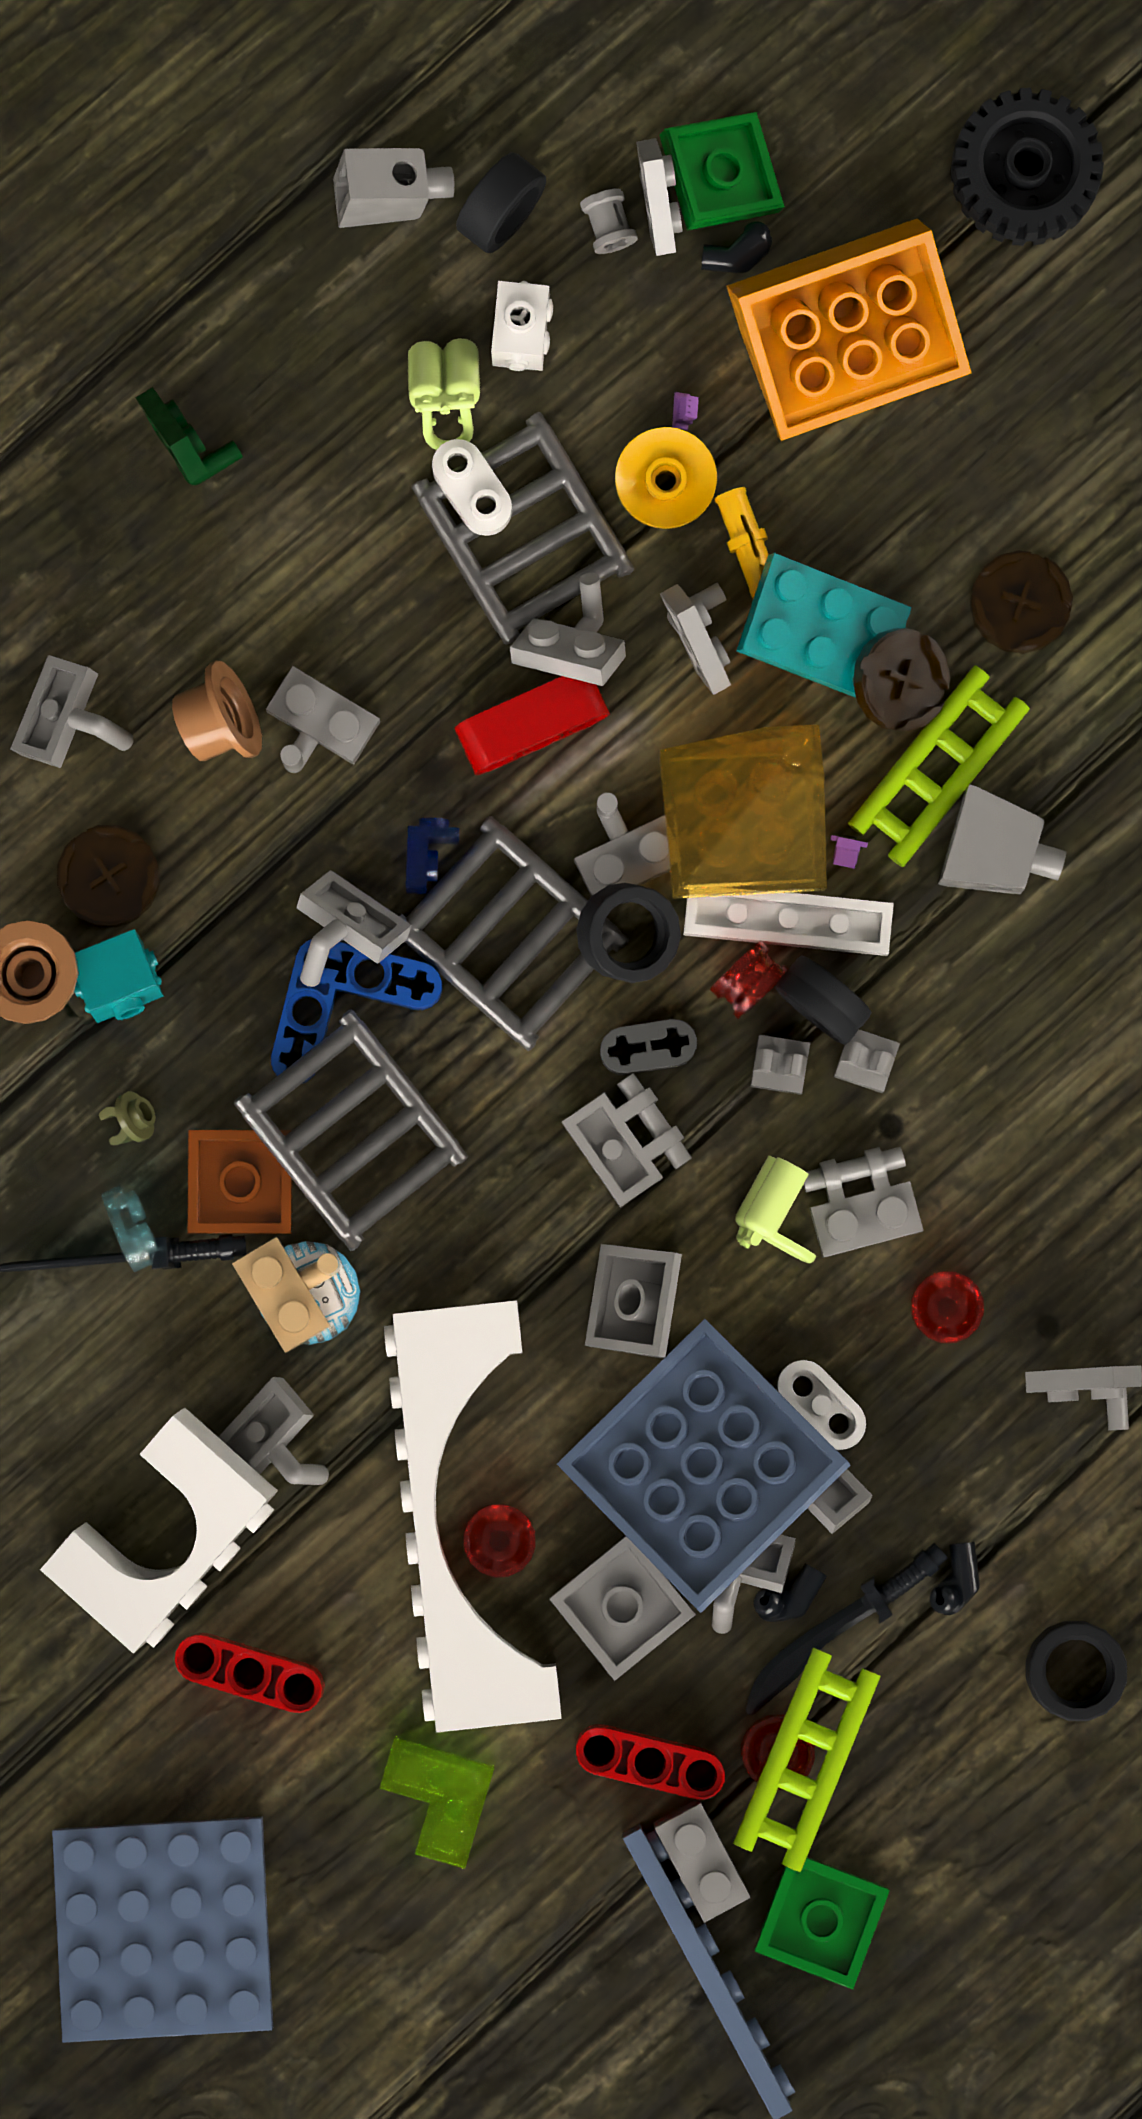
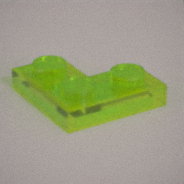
[380,1737,495,1869]

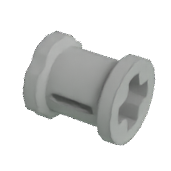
[580,189,638,254]

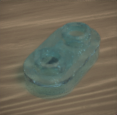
[101,1185,159,1273]

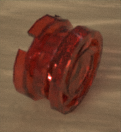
[710,940,789,1019]
[911,1272,984,1343]
[463,1504,536,1578]
[741,1714,815,1790]

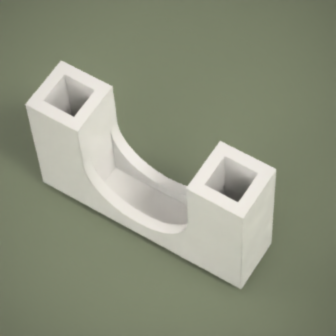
[40,1408,278,1654]

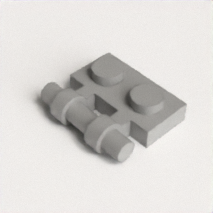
[562,1073,692,1208]
[803,1147,924,1258]

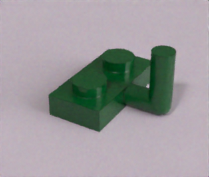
[135,387,243,485]

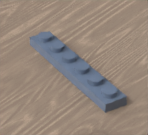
[622,1824,795,2119]

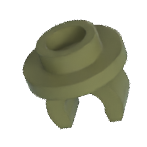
[99,1091,156,1145]

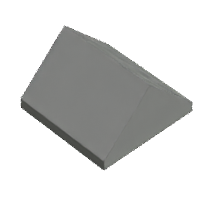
[585,1244,682,1359]

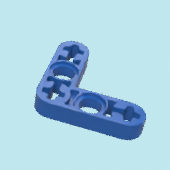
[271,939,442,1085]

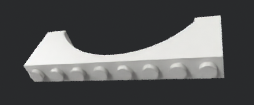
[384,1300,562,1733]

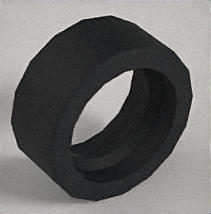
[456,152,546,253]
[576,883,681,983]
[1026,1621,1127,1721]

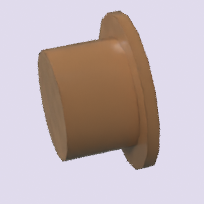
[172,660,262,761]
[0,920,79,1024]

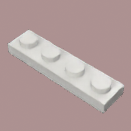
[683,882,894,956]

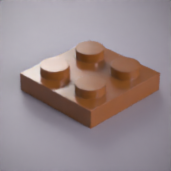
[187,1130,293,1234]

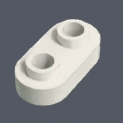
[432,439,512,536]
[777,1360,866,1450]

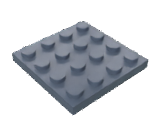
[557,1319,851,1613]
[52,1816,273,2043]

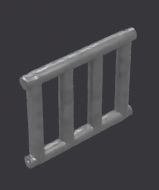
[412,412,634,645]
[399,816,629,1051]
[234,1010,468,1251]

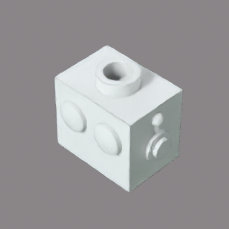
[491,281,553,371]

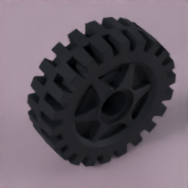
[951,88,1104,246]

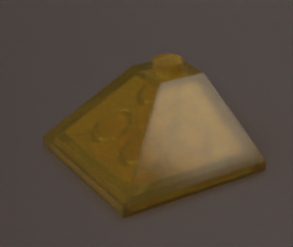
[659,724,827,899]

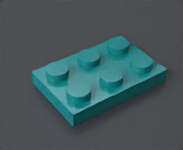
[736,553,912,698]

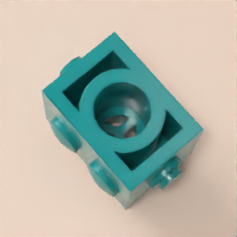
[74,929,164,1023]

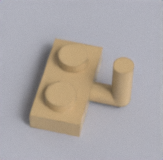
[232,1237,341,1353]

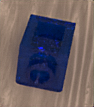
[406,818,460,894]

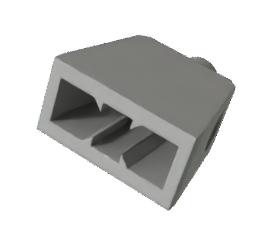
[333,148,454,228]
[938,784,1067,894]

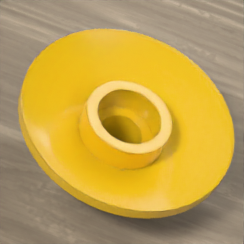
[615,427,717,529]

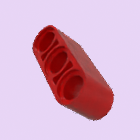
[454,676,610,775]
[175,1632,325,1713]
[576,1724,725,1800]

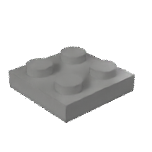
[549,1536,696,1681]

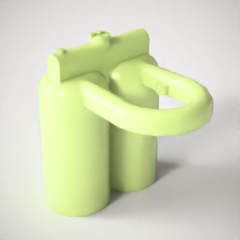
[408,338,480,450]
[735,1156,816,1263]

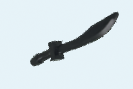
[0,1234,247,1272]
[746,1543,948,1715]

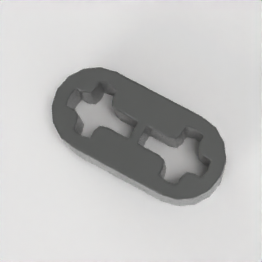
[600,1019,697,1075]

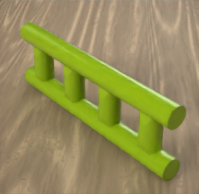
[848,665,1030,867]
[733,1647,881,1872]

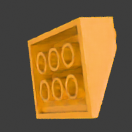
[727,219,972,441]

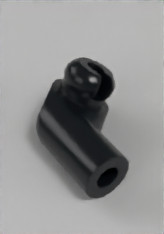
[701,221,772,273]
[929,1542,980,1615]
[753,1563,827,1622]

